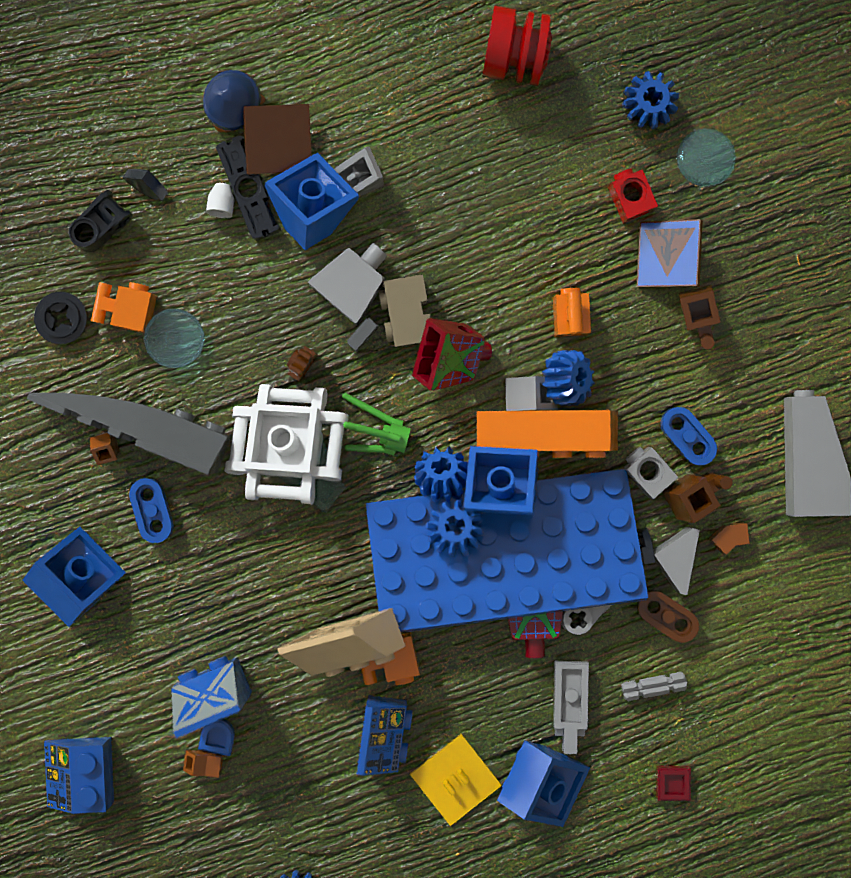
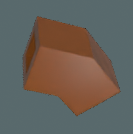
[90,433,120,466]
[708,522,750,555]
[183,750,224,778]

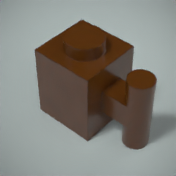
[679,285,721,349]
[662,473,733,523]

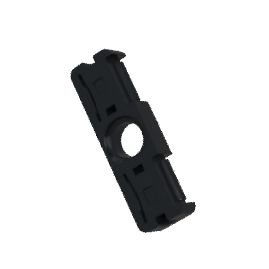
[216,136,280,241]

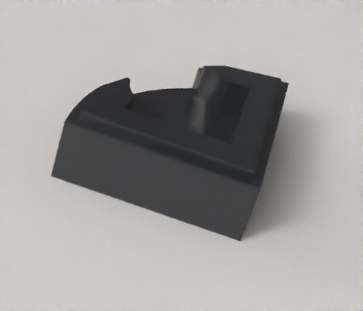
[122,169,168,201]
[637,528,655,564]

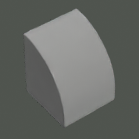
[505,376,558,411]

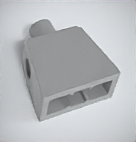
[308,243,387,326]

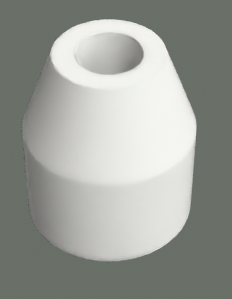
[206,183,234,218]

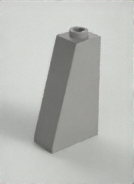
[784,390,851,517]

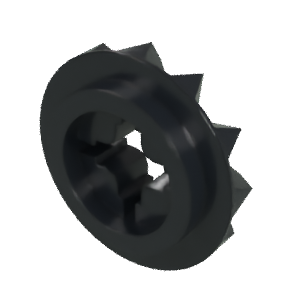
[34,292,88,345]

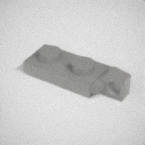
[553,661,589,754]

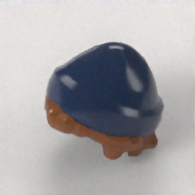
[203,70,265,133]

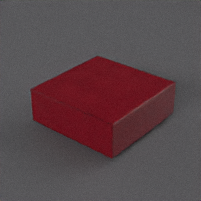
[656,765,691,801]

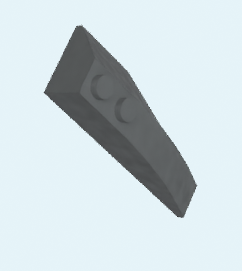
[27,393,231,475]

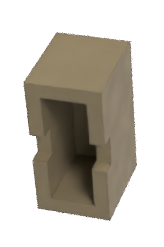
[378,274,430,349]

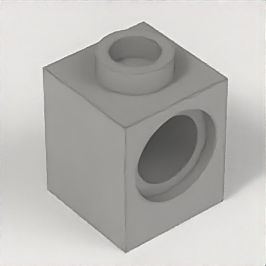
[622,447,678,499]

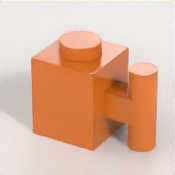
[91,282,157,334]
[553,288,591,337]
[361,632,420,685]

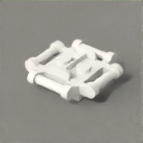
[225,384,349,504]

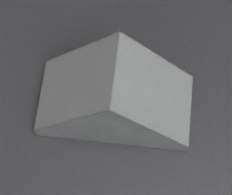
[334,147,384,197]
[653,527,700,595]

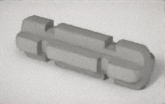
[622,672,687,701]

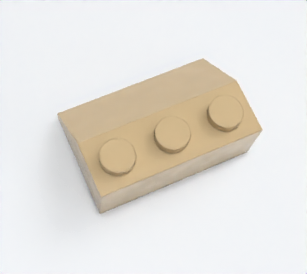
[277,608,405,677]

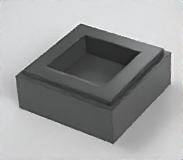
[347,318,378,352]

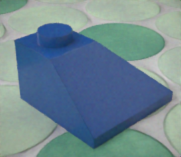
[265,153,359,250]

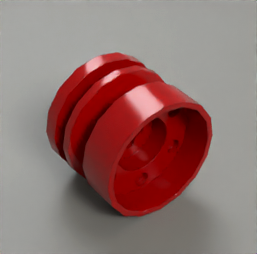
[482,5,552,86]

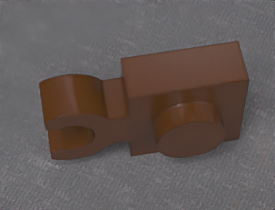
[286,346,318,382]

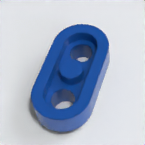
[661,407,717,465]
[129,478,174,543]

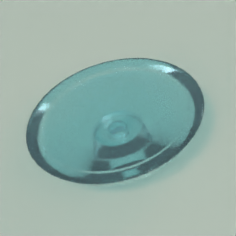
[677,128,736,187]
[144,309,204,368]

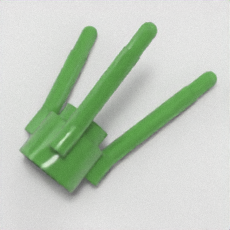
[342,393,411,456]

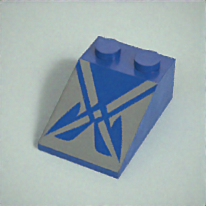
[171,656,252,738]

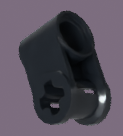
[68,190,133,252]

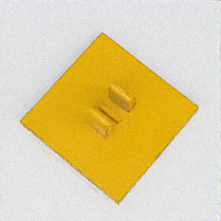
[410,734,502,826]

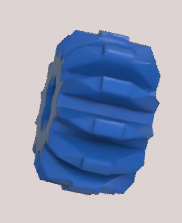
[622,71,679,129]
[542,350,595,406]
[414,446,468,503]
[426,500,484,558]

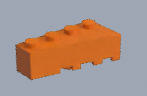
[477,410,618,458]

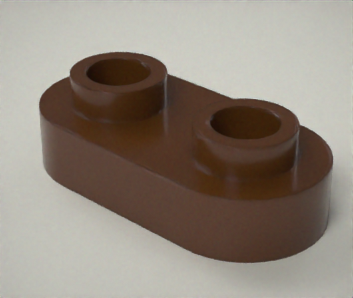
[637,590,699,643]

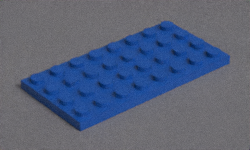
[366,469,649,633]

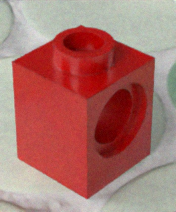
[608,168,658,224]

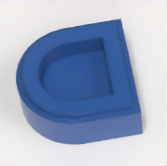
[198,719,235,756]

